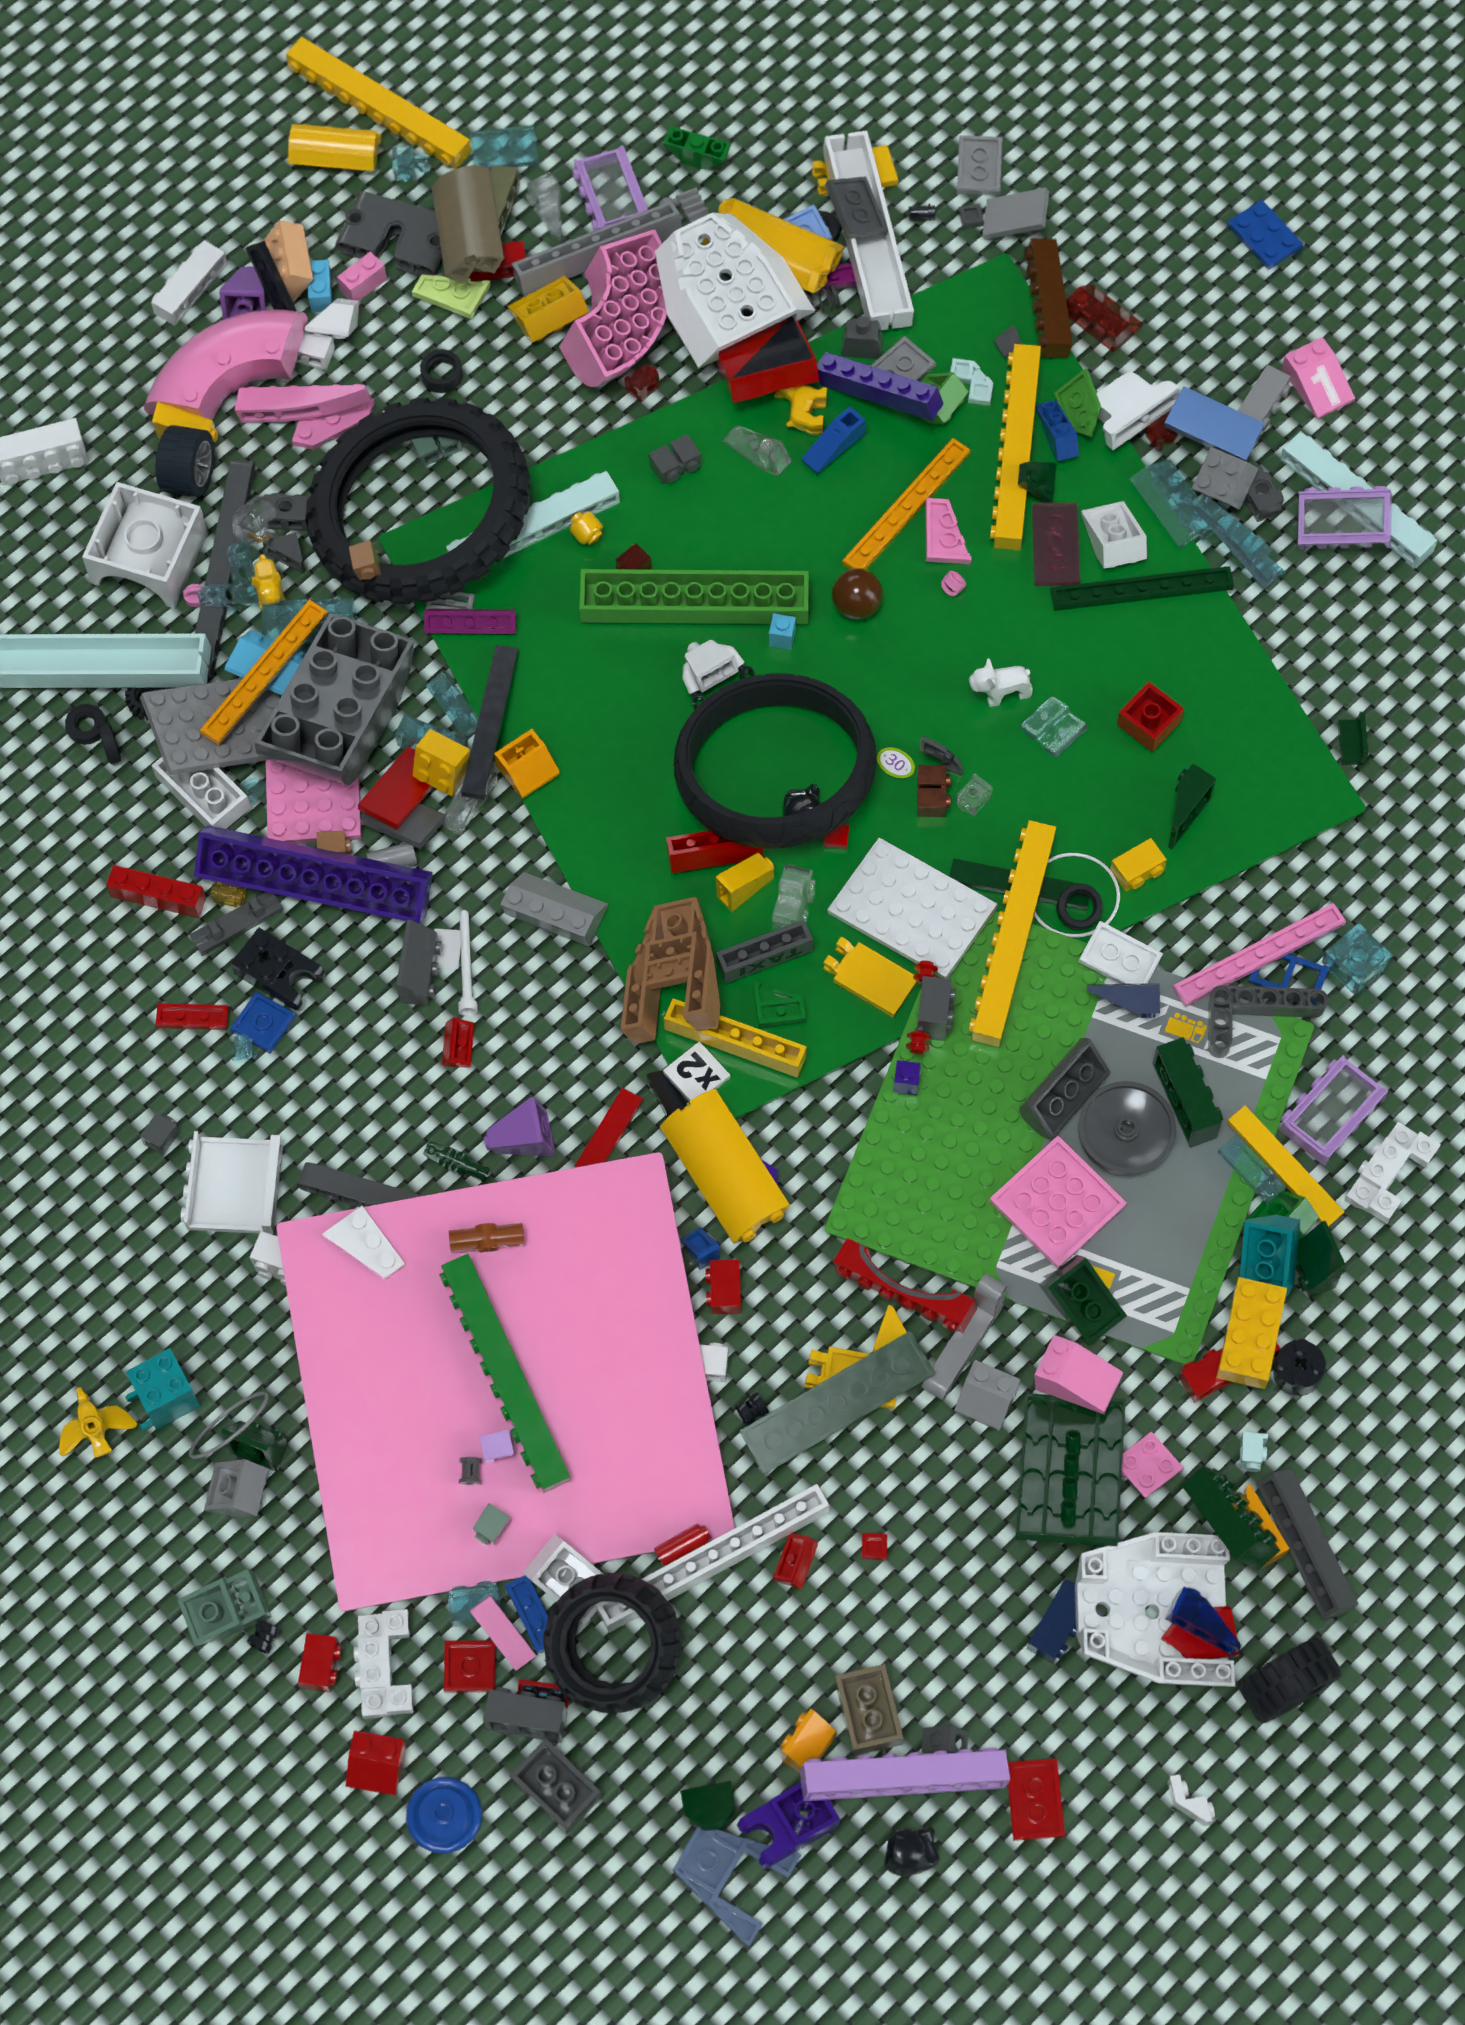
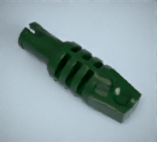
[423,1141,490,1182]

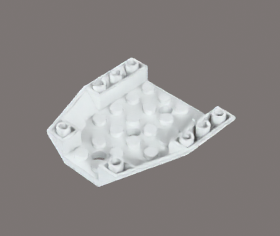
[655,213,815,369]
[1075,1532,1235,1687]

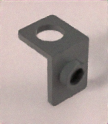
[922,1726,968,1754]

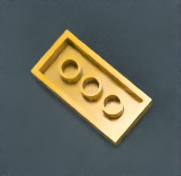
[1216,1277,1287,1389]

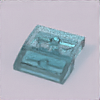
[1020,696,1087,758]

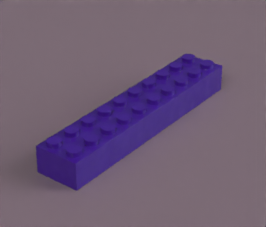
[194,825,433,924]

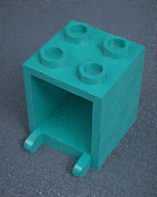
[125,1348,200,1431]

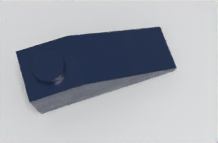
[1087,983,1160,1018]

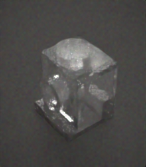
[956,774,993,816]

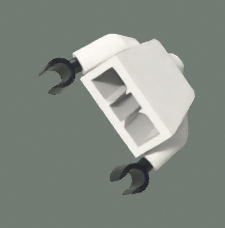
[682,640,754,709]

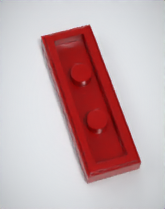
[155,1003,229,1030]

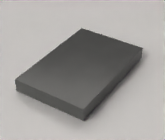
[825,176,888,239]
[361,804,446,849]

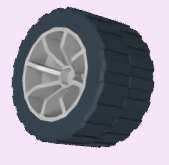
[155,425,215,497]

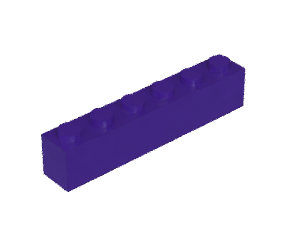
[817,352,943,421]

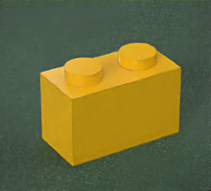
[1110,838,1167,892]

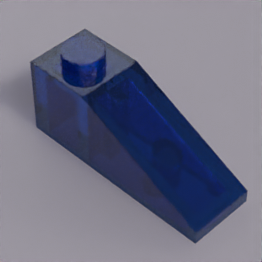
[1165,1587,1242,1656]

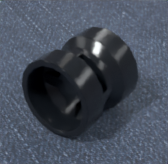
[735,1392,769,1426]
[246,1619,281,1654]

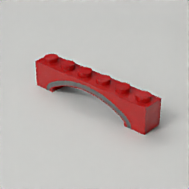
[833,1238,977,1333]

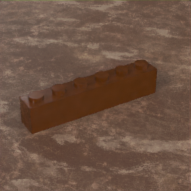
[1024,238,1073,358]

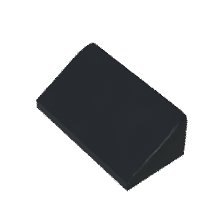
[646,1070,687,1118]

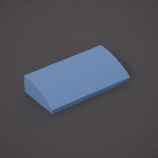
[1164,386,1265,462]

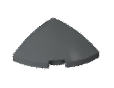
[920,736,964,776]

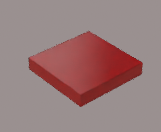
[444,1640,496,1693]

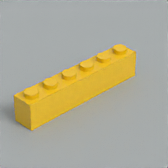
[664,998,807,1078]

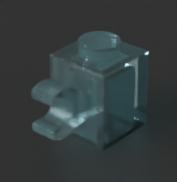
[392,145,430,181]

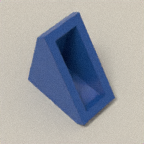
[680,1227,720,1271]

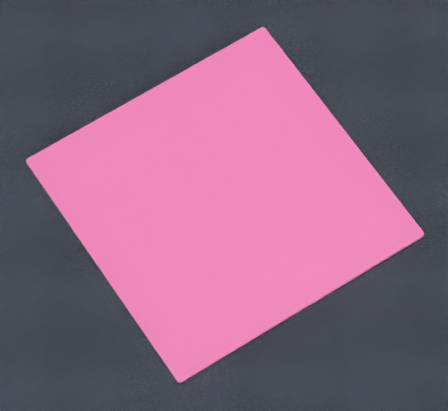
[276,1153,735,1611]

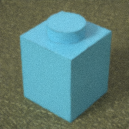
[769,613,796,650]

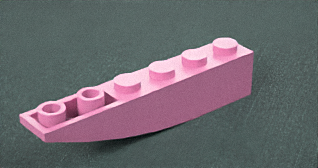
[235,384,372,423]

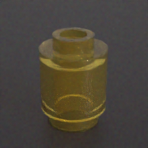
[210,882,247,907]

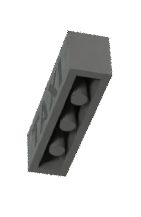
[716,920,813,984]

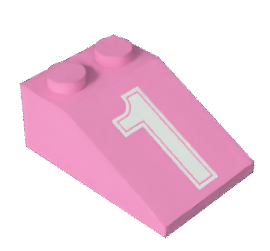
[1282,337,1355,419]

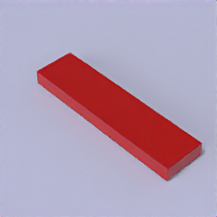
[574,1088,643,1168]

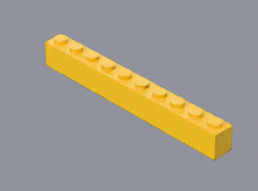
[286,37,472,169]
[990,344,1041,551]
[969,820,1056,1047]

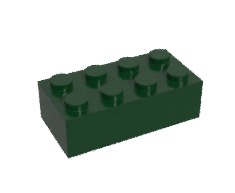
[1152,1037,1223,1148]
[1181,1466,1280,1570]

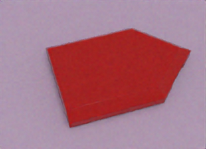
[1161,1606,1239,1659]

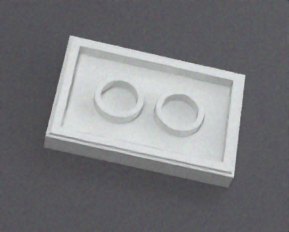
[1078,921,1163,984]

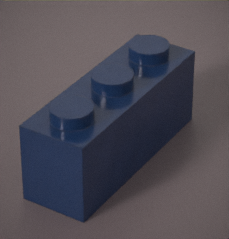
[1027,1579,1076,1664]

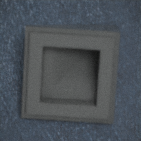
[994,325,1022,358]

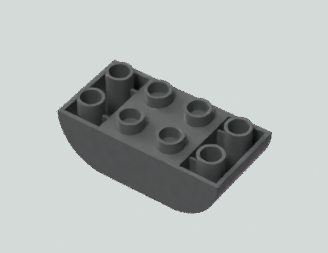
[255,613,415,785]

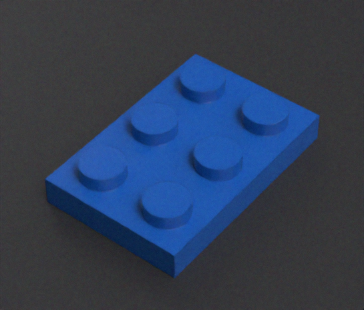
[1227,200,1303,270]

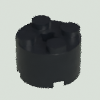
[1273,1339,1326,1396]

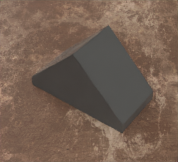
[263,533,305,574]

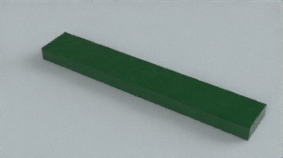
[949,858,1092,910]

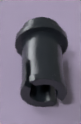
[909,204,935,221]

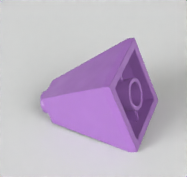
[219,266,266,320]
[484,1097,556,1157]

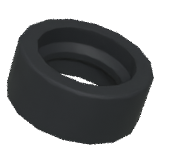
[420,349,463,393]
[1056,884,1103,930]

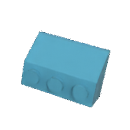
[224,630,306,695]

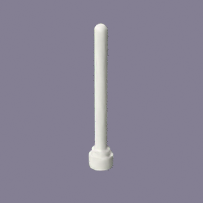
[458,910,478,1016]

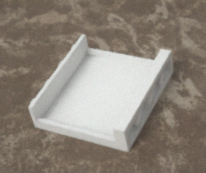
[181,1131,283,1234]

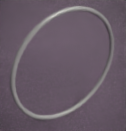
[189,1392,268,1459]

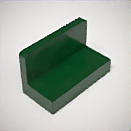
[1338,712,1368,765]

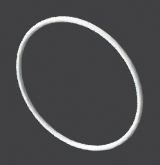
[1034,853,1120,937]

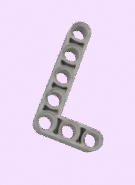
[921,1274,1007,1400]

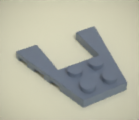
[672,1827,801,1947]

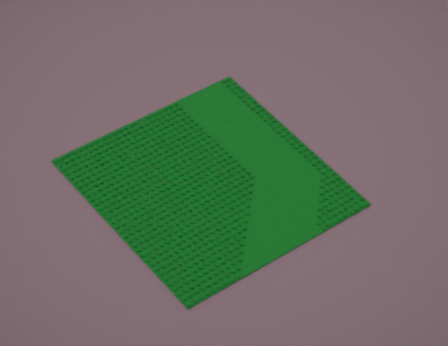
[379,253,1366,1119]

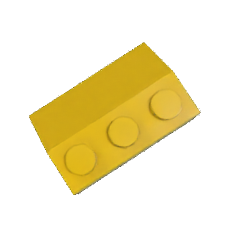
[508,275,589,342]

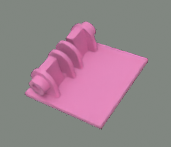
[1121,1431,1184,1498]

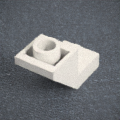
[1167,1774,1215,1827]

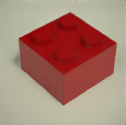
[1117,681,1184,752]

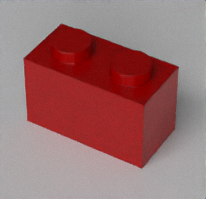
[706,1259,741,1314]
[298,1633,342,1692]

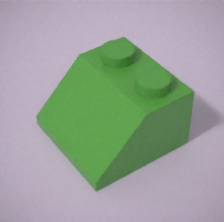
[918,372,969,424]

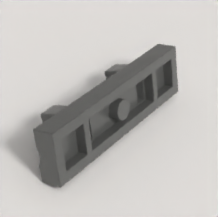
[189,892,284,956]

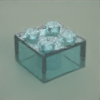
[1322,923,1393,995]

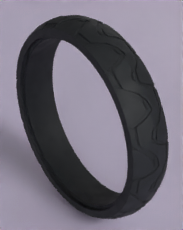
[673,673,877,849]

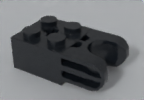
[231,927,325,1010]

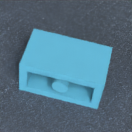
[308,259,333,313]

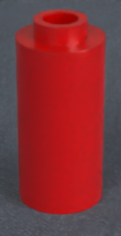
[654,1523,711,1567]

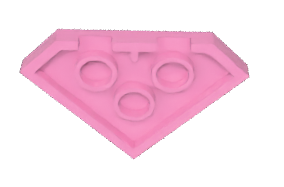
[292,398,375,450]

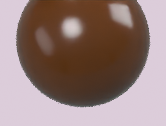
[832,568,883,620]

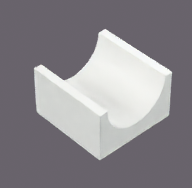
[82,482,208,609]

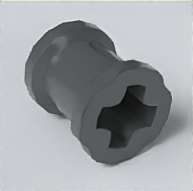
[459,1457,482,1485]

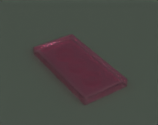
[1032,503,1080,586]

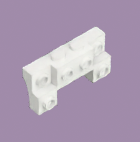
[1344,1122,1441,1224]
[354,1609,414,1719]

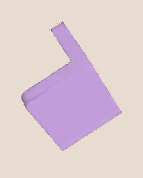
[479,1430,514,1464]

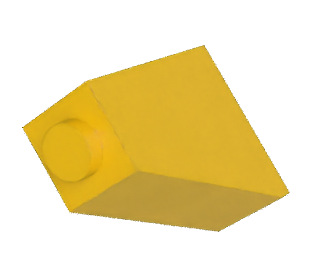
[152,402,218,443]
[716,853,774,912]

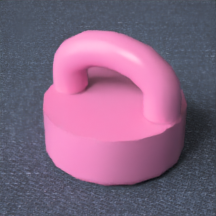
[941,571,966,596]
[183,584,204,607]

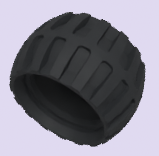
[543,1573,682,1713]

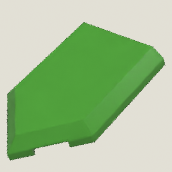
[1054,368,1101,437]

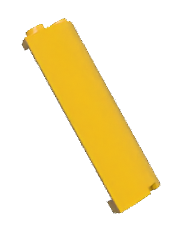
[702,198,845,293]
[660,1088,790,1244]

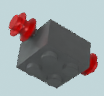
[906,961,955,1055]

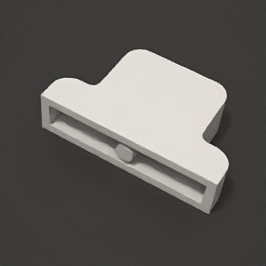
[1096,372,1180,450]

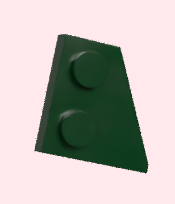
[1018,462,1056,504]

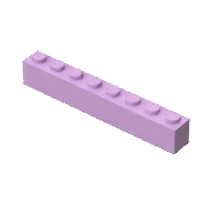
[800,1748,1010,1801]

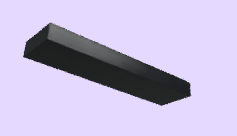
[245,241,297,311]

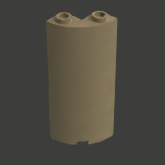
[432,165,504,283]

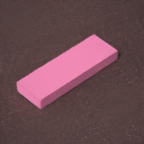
[470,1595,536,1671]

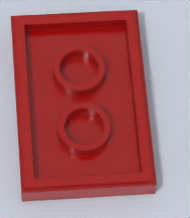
[1007,1759,1065,1841]

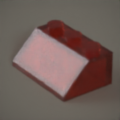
[1066,285,1143,353]

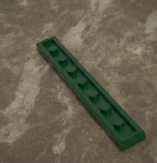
[1050,566,1234,611]

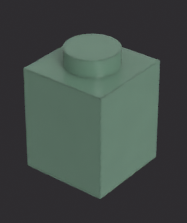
[472,1503,511,1545]

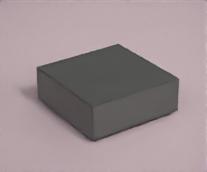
[958,204,984,229]

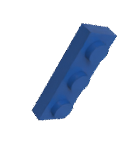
[505,1575,548,1654]

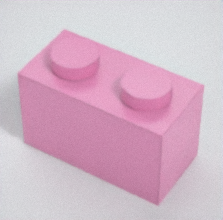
[337,252,387,301]

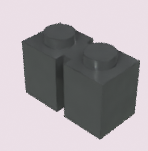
[649,434,701,485]

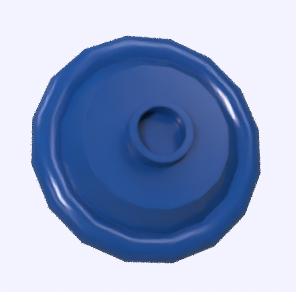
[406,1777,482,1854]

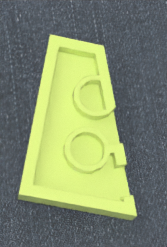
[412,275,491,319]

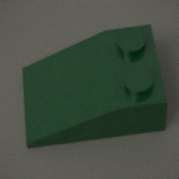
[1168,764,1216,849]
[1296,1220,1346,1298]
[1039,1255,1127,1346]
[221,1421,288,1472]

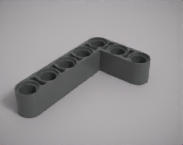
[1208,985,1328,1058]

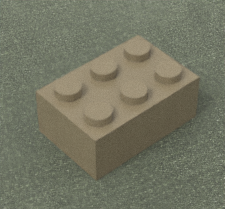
[835,1664,904,1756]

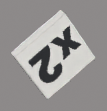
[663,1041,730,1101]

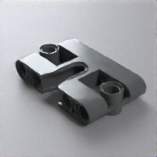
[335,191,442,276]

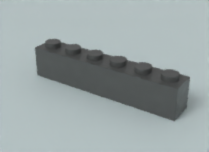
[1257,1469,1359,1620]

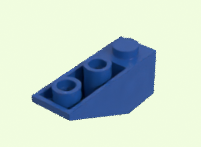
[1035,400,1079,461]
[802,406,866,474]

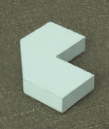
[950,358,993,406]

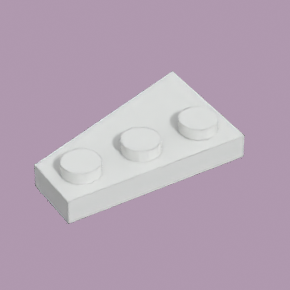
[322,1206,405,1280]

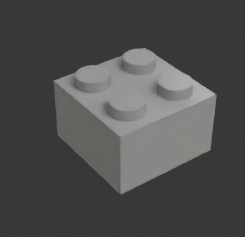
[1192,447,1259,510]

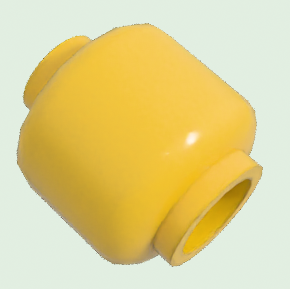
[569,511,603,545]

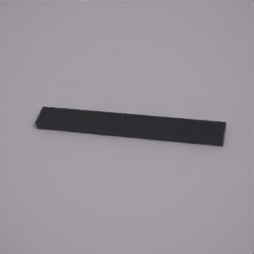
[461,645,519,800]

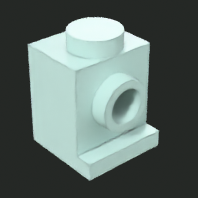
[1239,1432,1268,1472]

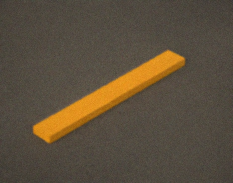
[842,438,971,569]
[200,600,328,746]

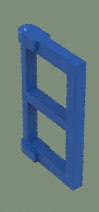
[1248,954,1329,1005]

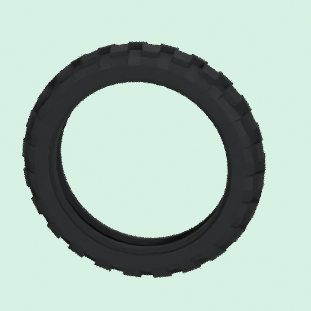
[306,397,531,605]

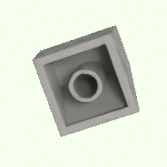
[954,1360,1020,1431]
[204,1459,268,1518]

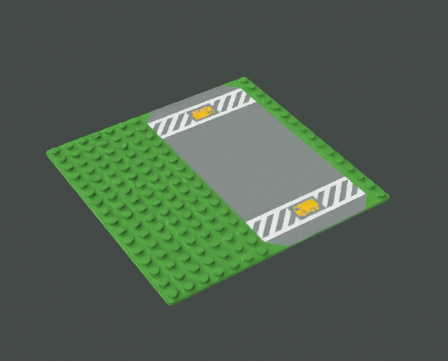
[825,911,1314,1365]

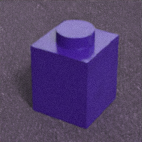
[893,1060,921,1095]

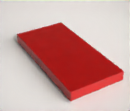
[358,746,433,830]

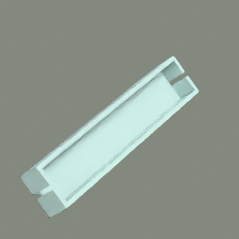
[0,634,212,688]

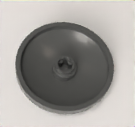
[1078,1081,1176,1176]

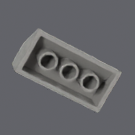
[500,872,609,946]

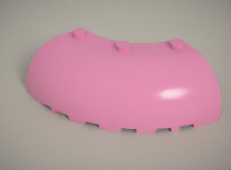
[559,229,667,387]
[144,310,308,420]

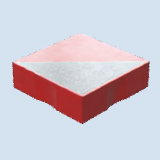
[715,316,819,403]

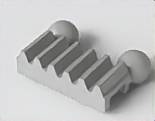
[659,188,709,240]

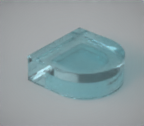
[241,777,266,805]

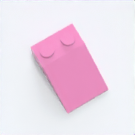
[1034,1335,1123,1414]

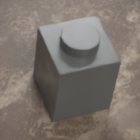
[140,1113,179,1156]

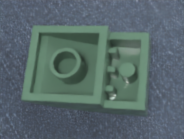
[178,1569,272,1646]

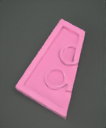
[925,498,972,564]

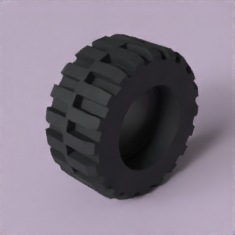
[1240,1637,1341,1723]

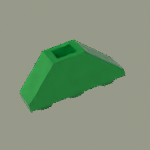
[663,126,731,170]

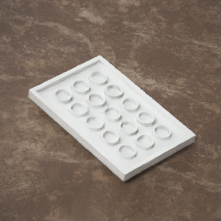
[827,838,998,979]

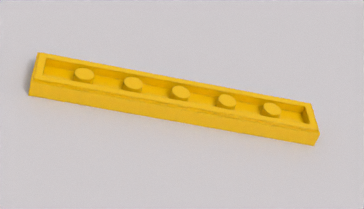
[1226,1105,1344,1227]

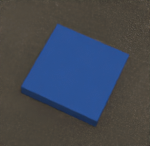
[230,991,296,1054]

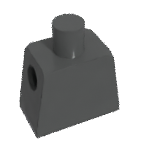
[840,316,884,359]

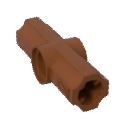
[449,1223,525,1253]

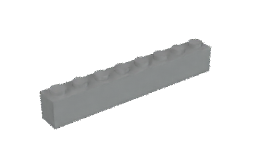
[512,201,682,296]

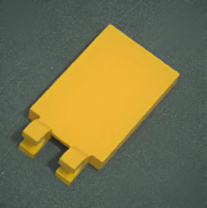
[812,145,898,196]
[823,937,918,1018]
[804,1347,896,1409]

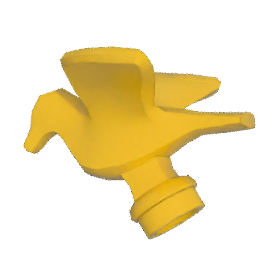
[59,1387,137,1458]

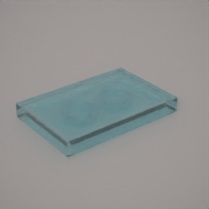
[470,125,539,171]

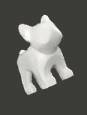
[969,658,1033,707]

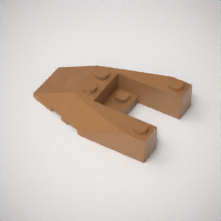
[620,897,720,1044]

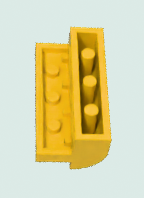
[288,124,381,171]

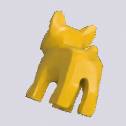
[774,385,827,436]
[251,554,286,611]

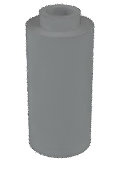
[366,843,417,867]

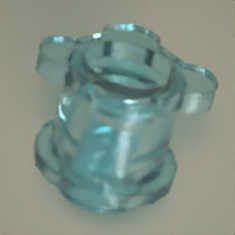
[230,1034,257,1061]

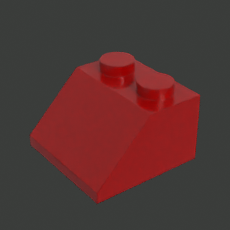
[346,1731,407,1796]

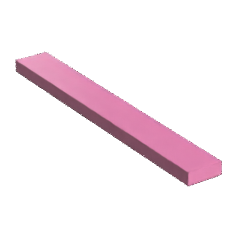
[1173,903,1346,1007]

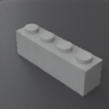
[1238,364,1291,448]

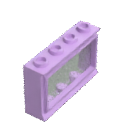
[572,145,648,231]
[1298,486,1392,550]
[1280,1055,1388,1166]

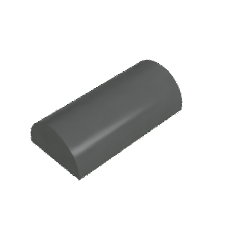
[1019,1038,1110,1140]

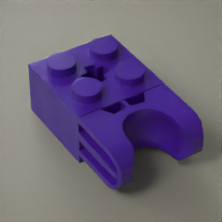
[737,1782,840,1869]

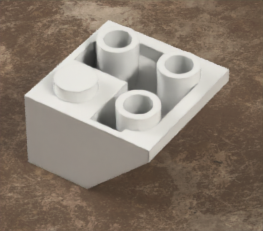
[305,298,359,339]

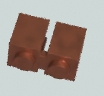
[917,765,951,817]

